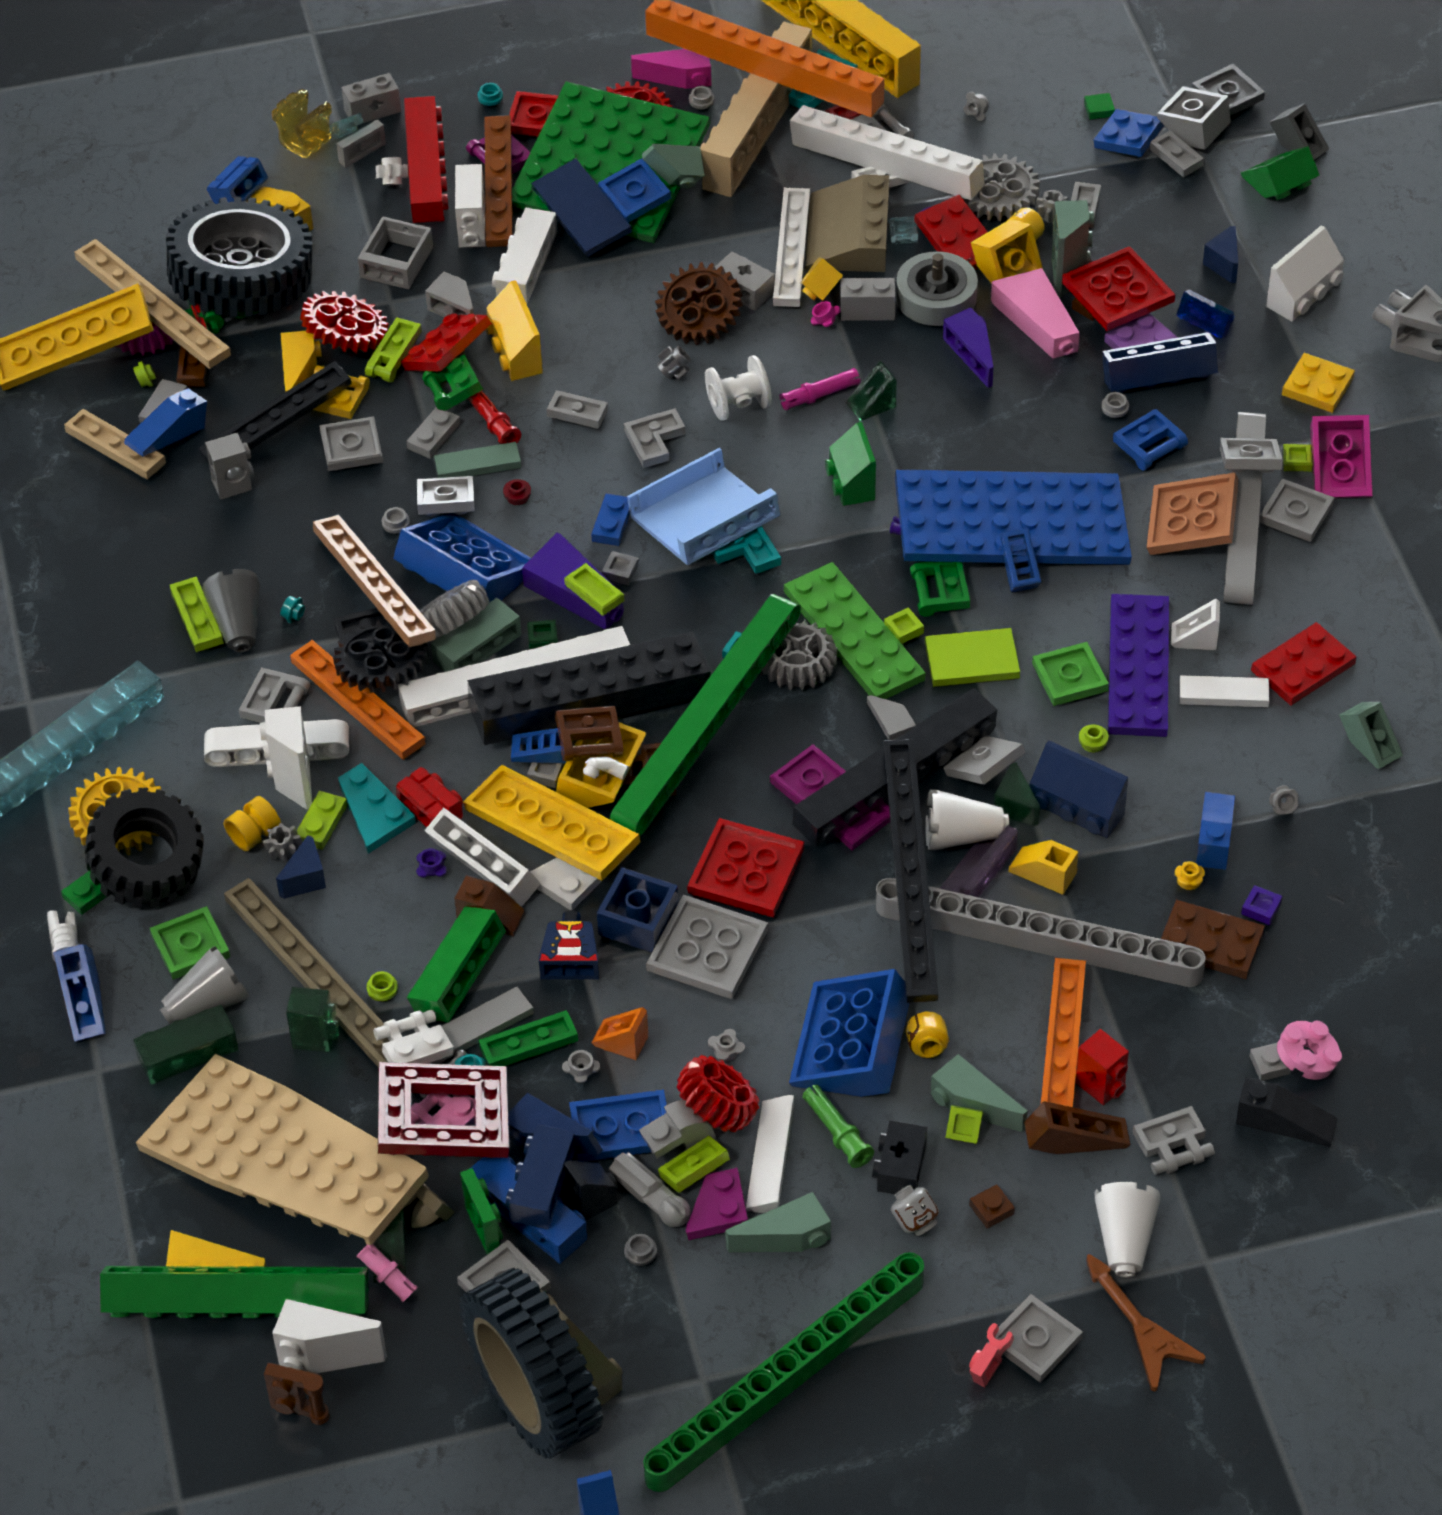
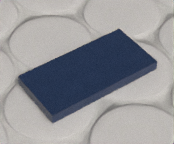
[531,158,632,257]

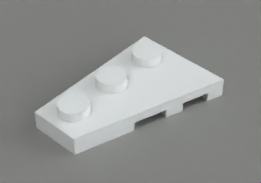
[530,853,630,910]

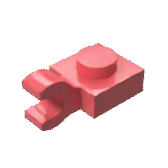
[969,1323,1014,1388]

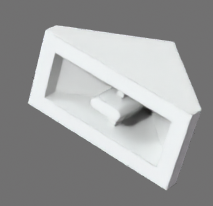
[1171,599,1220,650]

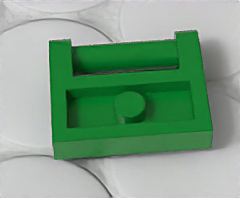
[422,354,483,411]
[910,561,970,617]

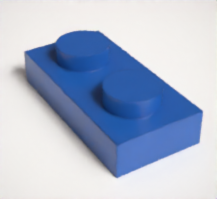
[591,493,630,546]

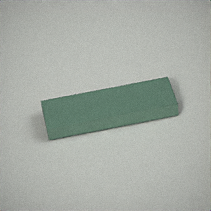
[434,442,521,478]

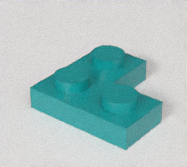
[711,526,781,574]

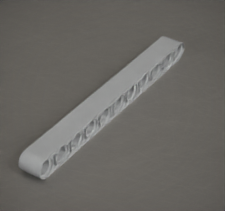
[876,878,1205,987]

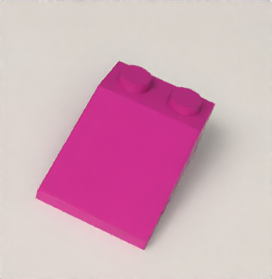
[1310,415,1372,498]

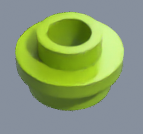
[133,361,156,388]
[1079,724,1109,753]
[366,971,398,1001]

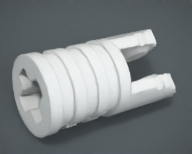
[47,910,79,961]

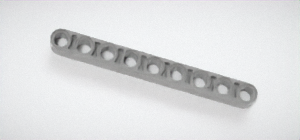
[1223,412,1266,605]

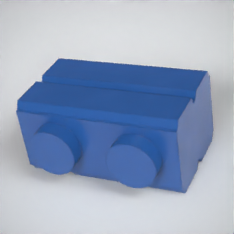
[207,156,268,204]

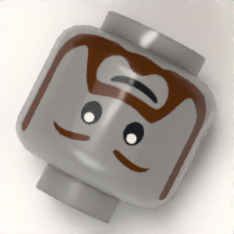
[891,1185,939,1236]

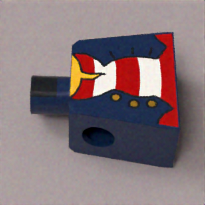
[539,910,599,980]

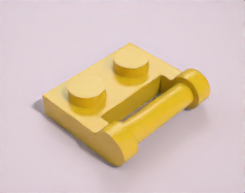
[313,365,370,419]

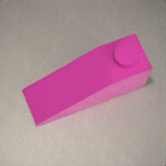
[631,49,712,89]

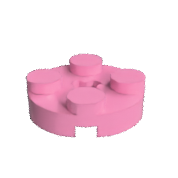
[1277,1021,1342,1080]

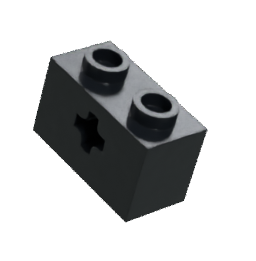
[872,1120,928,1194]

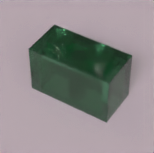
[286,987,339,1052]

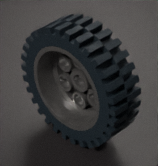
[166,197,312,317]

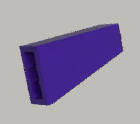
[522,533,624,630]

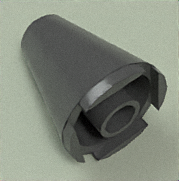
[203,569,260,653]

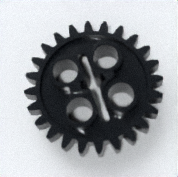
[333,620,429,693]

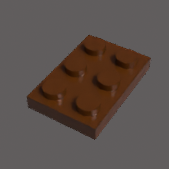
[1161,899,1265,979]

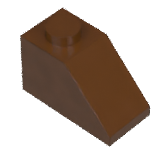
[454,875,525,937]

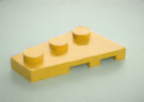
[166,1230,266,1266]

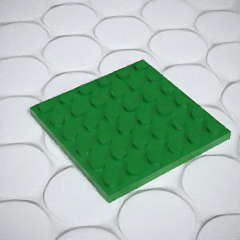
[512,81,711,243]

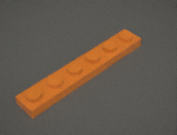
[290,640,426,760]
[1041,958,1086,1107]

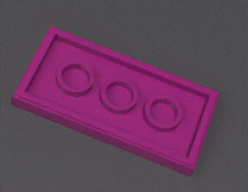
[770,744,890,851]

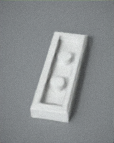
[1179,675,1269,707]

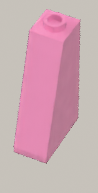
[991,268,1079,359]

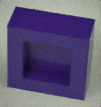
[1241,885,1283,925]

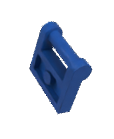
[1113,409,1188,471]

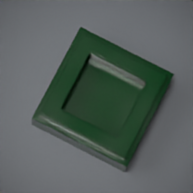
[527,620,558,650]

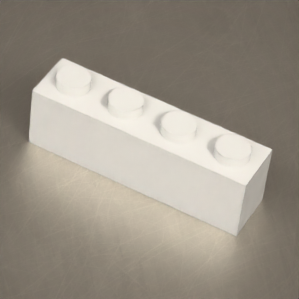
[492,208,557,304]
[424,807,541,907]

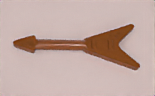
[1086,1254,1205,1391]

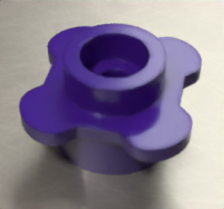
[416,848,447,878]

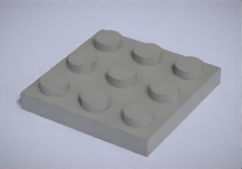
[646,895,768,999]

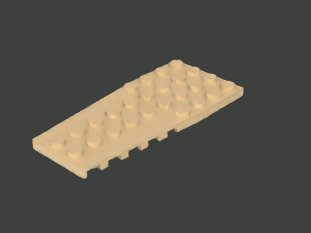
[136,1054,429,1245]

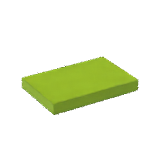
[925,628,1020,687]

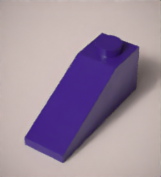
[943,307,994,388]

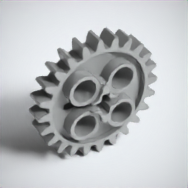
[963,153,1040,221]

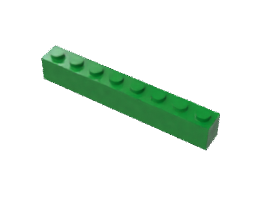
[100,1266,369,1318]

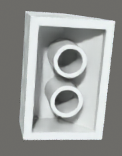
[1266,225,1344,322]
[260,706,312,810]

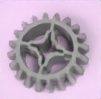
[419,580,489,638]
[762,620,837,691]

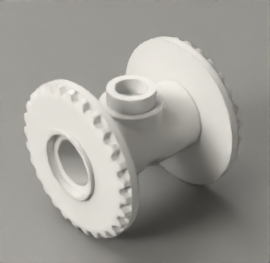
[705,355,772,421]

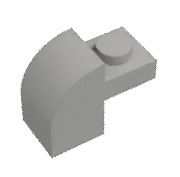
[639,1100,716,1159]

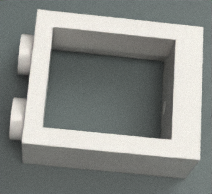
[455,164,485,248]

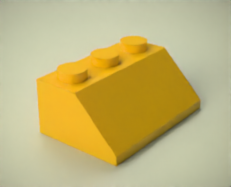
[486,280,543,381]
[556,722,646,808]

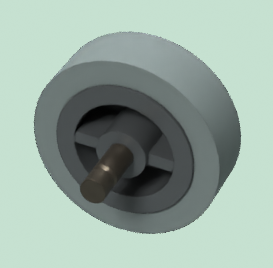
[896,252,978,326]

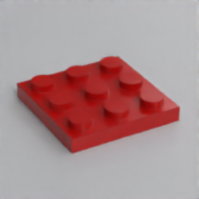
[1062,246,1175,331]
[687,818,804,918]

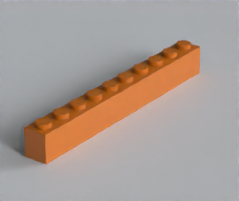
[645,0,884,118]

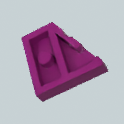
[686,1168,748,1241]

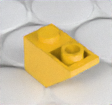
[1008,840,1078,895]

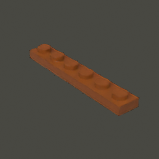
[484,115,513,247]

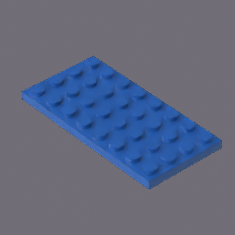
[894,470,1132,565]

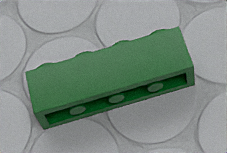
[407,906,506,1023]

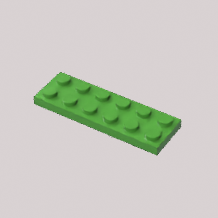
[784,562,926,699]

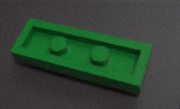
[478,1010,578,1066]

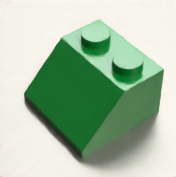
[1240,146,1320,200]
[825,422,876,506]

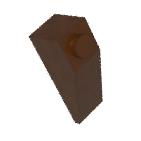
[1024,1101,1131,1154]

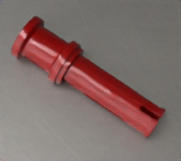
[467,390,522,444]

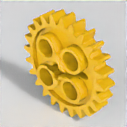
[68,767,161,855]

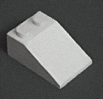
[272,1299,387,1374]

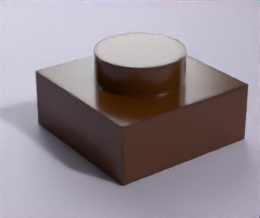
[969,1184,1015,1229]

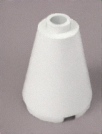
[925,790,1009,850]
[1095,1182,1160,1278]

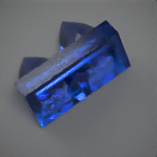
[1176,289,1234,339]

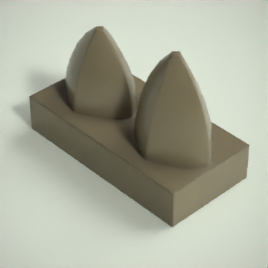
[402,1183,455,1228]

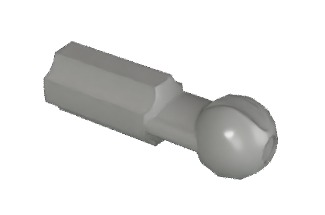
[609,1152,691,1227]

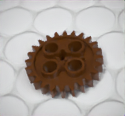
[655,262,743,345]

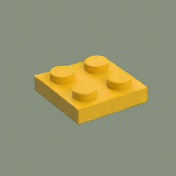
[1282,353,1355,413]

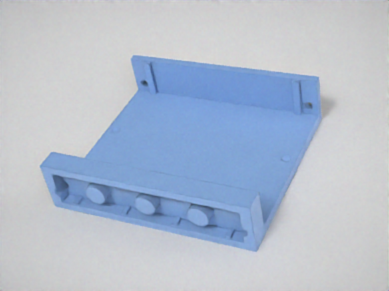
[627,448,780,565]

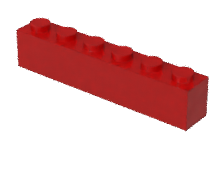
[404,96,449,223]

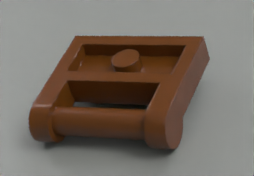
[555,706,624,761]
[264,1363,330,1425]

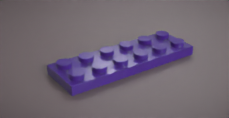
[1108,594,1169,737]

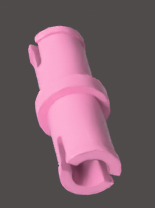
[356,1244,418,1302]

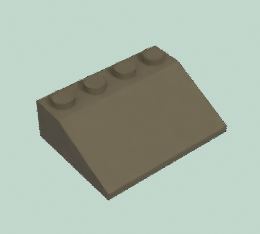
[805,175,890,272]

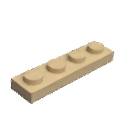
[64,409,166,480]

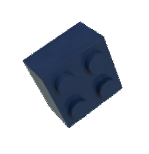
[597,867,679,953]

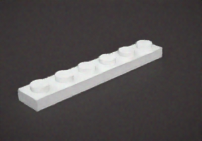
[773,188,810,307]

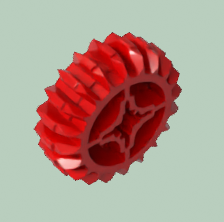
[676,1055,760,1132]

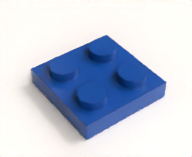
[1094,109,1164,157]
[598,158,671,223]

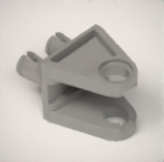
[1372,285,1442,362]

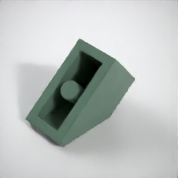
[642,144,705,188]
[1339,702,1403,769]

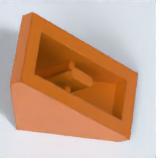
[591,1007,649,1060]

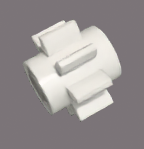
[376,157,408,185]

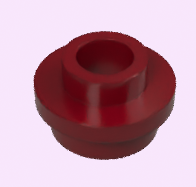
[503,479,531,505]

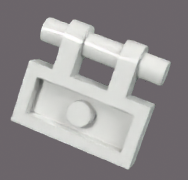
[373,1010,453,1064]

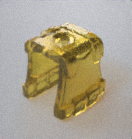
[271,89,332,159]

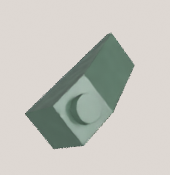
[931,1054,1028,1132]
[725,1192,831,1253]

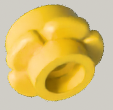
[1175,861,1205,890]

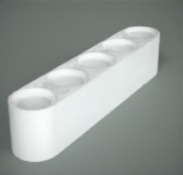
[204,719,349,767]

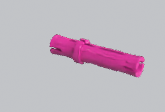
[780,368,860,410]

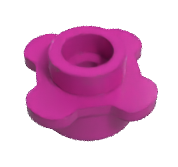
[810,301,841,327]

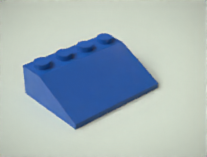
[393,513,531,603]
[789,969,909,1097]

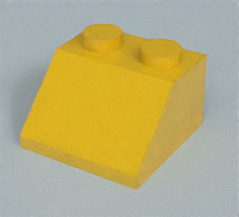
[971,219,1044,284]

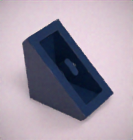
[1203,226,1238,283]
[276,835,326,899]

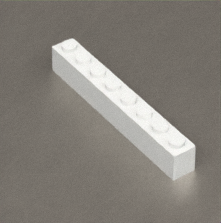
[790,105,985,200]
[398,626,630,727]

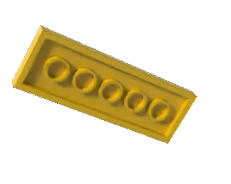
[0,283,154,391]
[463,765,640,881]

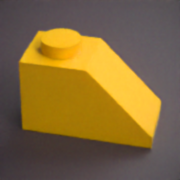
[800,257,843,301]

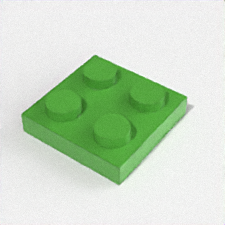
[1032,642,1109,706]
[150,906,231,980]

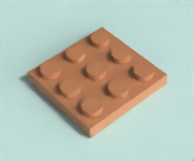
[1147,472,1239,555]

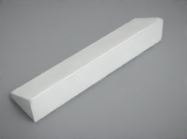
[746,1095,794,1213]

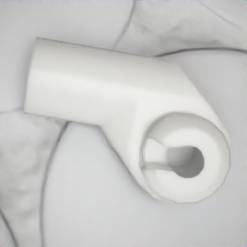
[583,757,629,780]

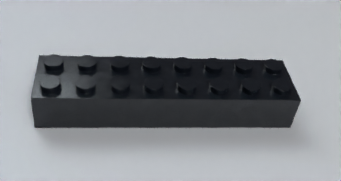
[467,632,711,746]

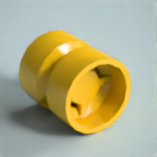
[223,796,281,851]

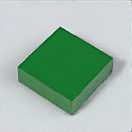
[1084,93,1115,120]

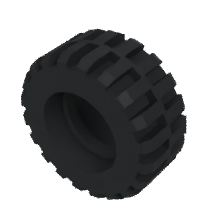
[85,788,204,909]

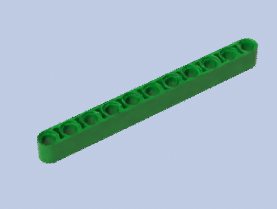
[609,594,801,837]
[643,1252,924,1492]

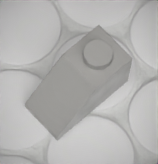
[425,271,474,318]

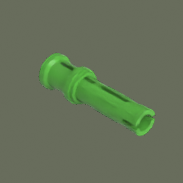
[803,1085,875,1168]

